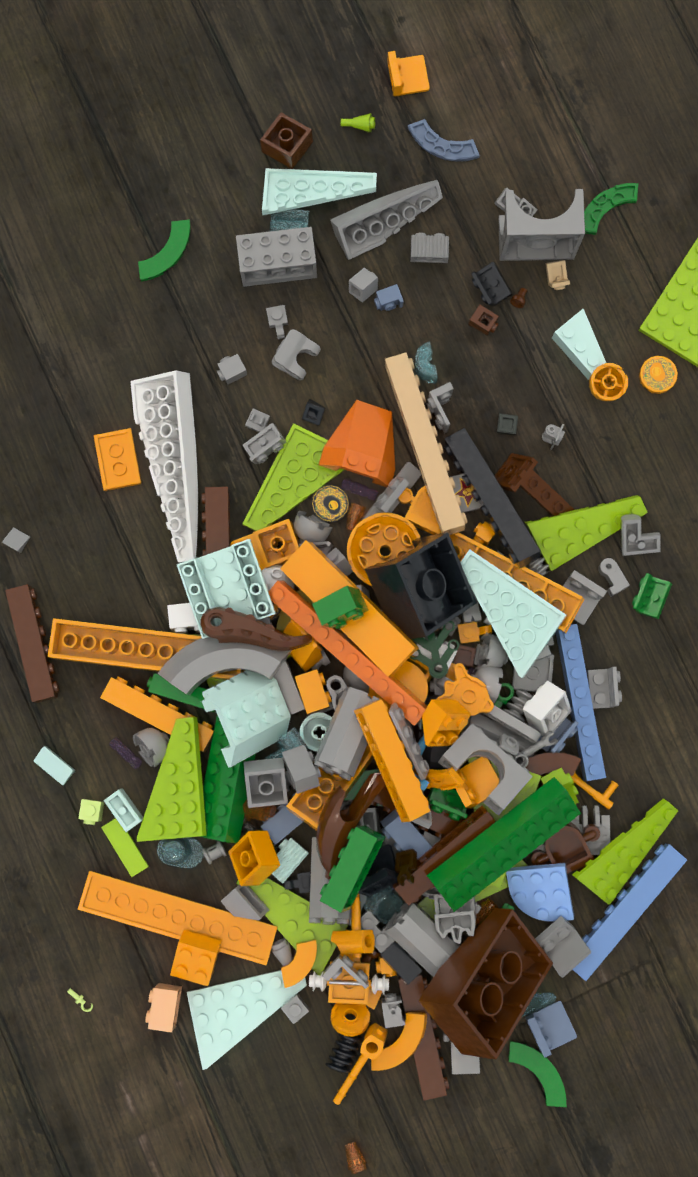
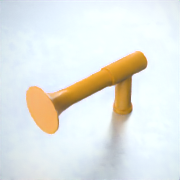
[571,772,619,810]

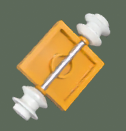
[309,961,389,1004]

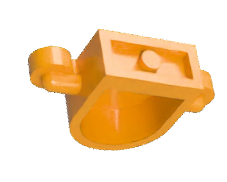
[398,486,441,535]

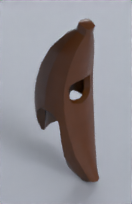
[316,772,386,879]

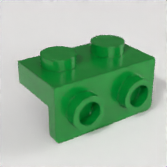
[632,573,672,619]
[427,788,468,821]

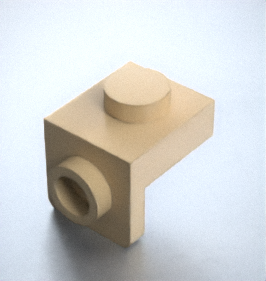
[545,260,570,290]

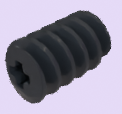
[325,1033,363,1073]

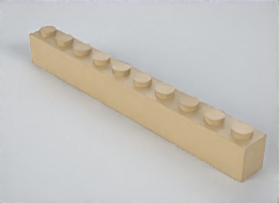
[385,352,467,535]

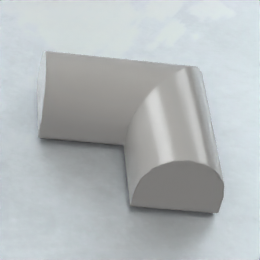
[621,514,661,556]

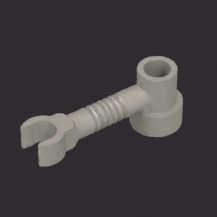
[512,731,558,767]

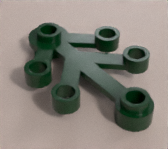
[410,621,459,679]

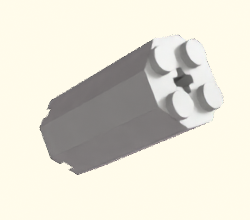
[314,687,380,781]
[309,837,349,925]
[385,902,461,977]

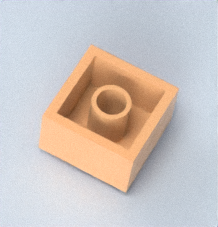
[145,983,182,1032]

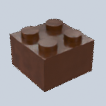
[260,112,313,169]

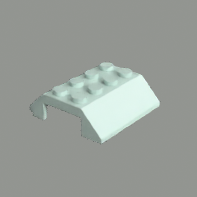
[202,670,291,768]

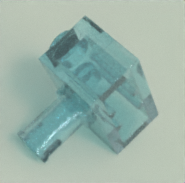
[265,728,308,759]

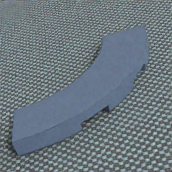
[408,119,480,161]

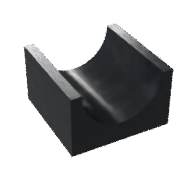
[365,532,477,639]

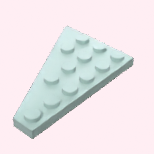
[460,549,567,678]
[187,970,307,1070]

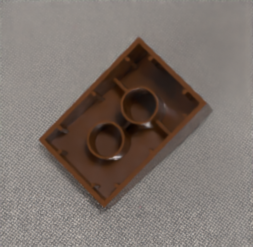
[419,908,553,1060]

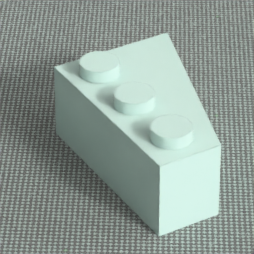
[552,309,606,380]

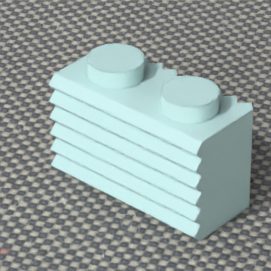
[272,837,309,883]

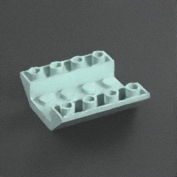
[177,539,276,639]

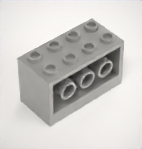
[236,227,317,287]

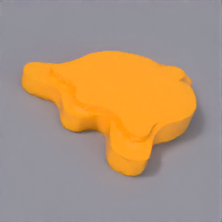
[437,663,494,716]

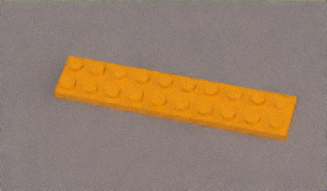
[78,871,278,965]

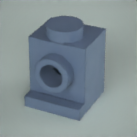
[374,284,404,311]

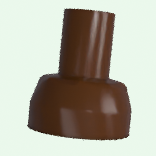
[510,288,527,308]
[362,946,381,963]

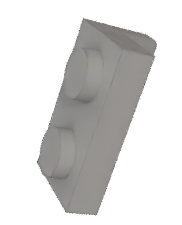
[243,423,286,464]

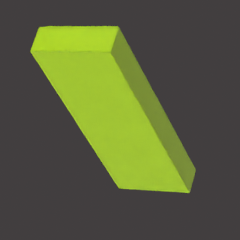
[101,818,149,877]

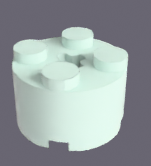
[300,712,332,752]

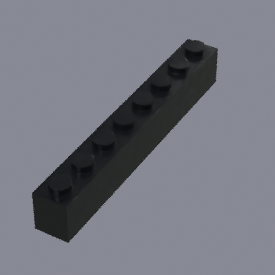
[444,428,540,568]

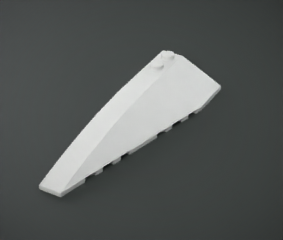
[131,370,198,563]

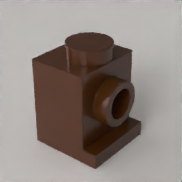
[468,305,499,336]

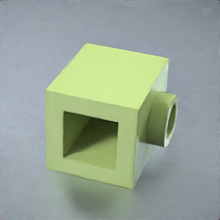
[78,799,104,825]

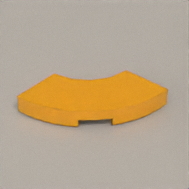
[281,939,317,988]

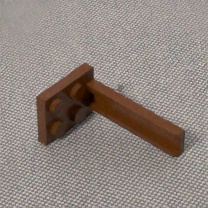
[494,453,575,517]

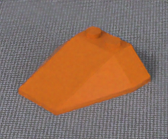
[319,400,395,487]

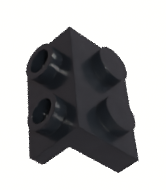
[471,262,513,306]

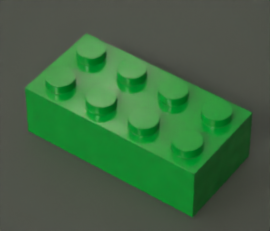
[320,826,386,913]

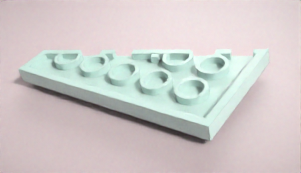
[262,168,377,216]

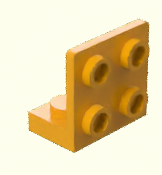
[387,51,430,96]
[455,757,499,809]

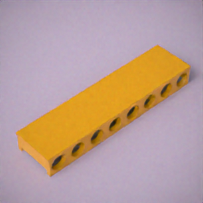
[449,532,585,633]
[280,540,419,677]

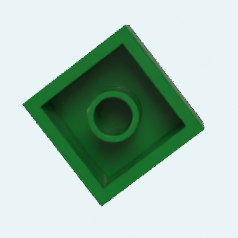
[312,586,368,629]

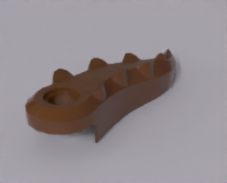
[200,607,312,651]

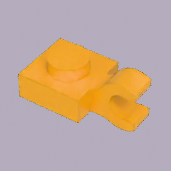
[458,622,492,644]

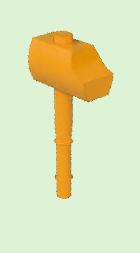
[331,893,375,958]
[333,1023,388,1105]

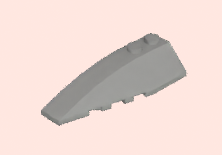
[330,180,443,260]

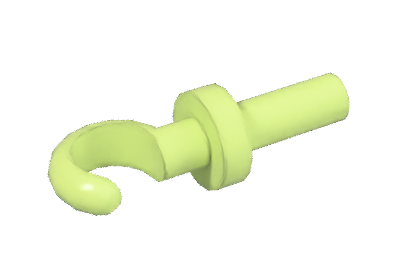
[67,988,93,1012]

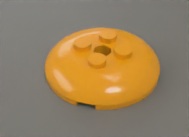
[347,513,420,586]

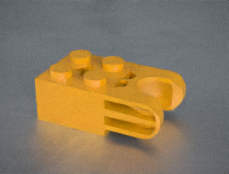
[230,519,300,571]

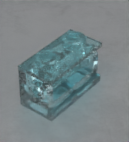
[270,210,309,232]

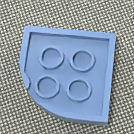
[506,863,574,921]

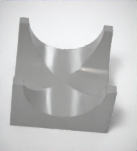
[498,189,585,261]

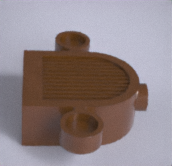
[530,822,600,874]

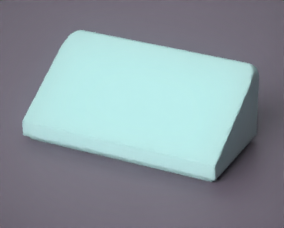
[34,746,76,785]
[104,788,143,832]

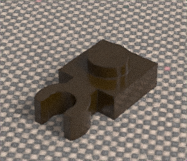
[395,849,417,886]

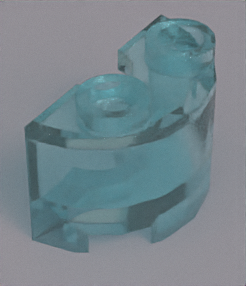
[414,341,438,383]

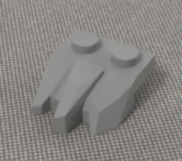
[434,894,476,944]

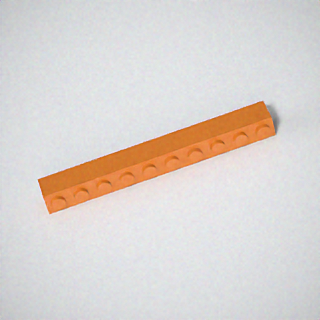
[269,580,427,726]

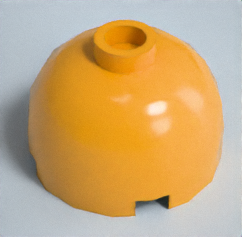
[589,363,628,401]

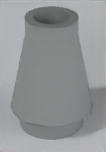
[271,938,293,966]

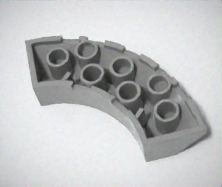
[158,637,292,695]

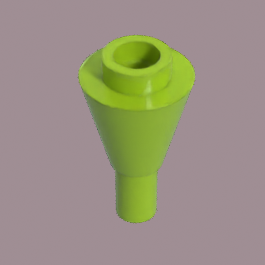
[341,113,375,132]

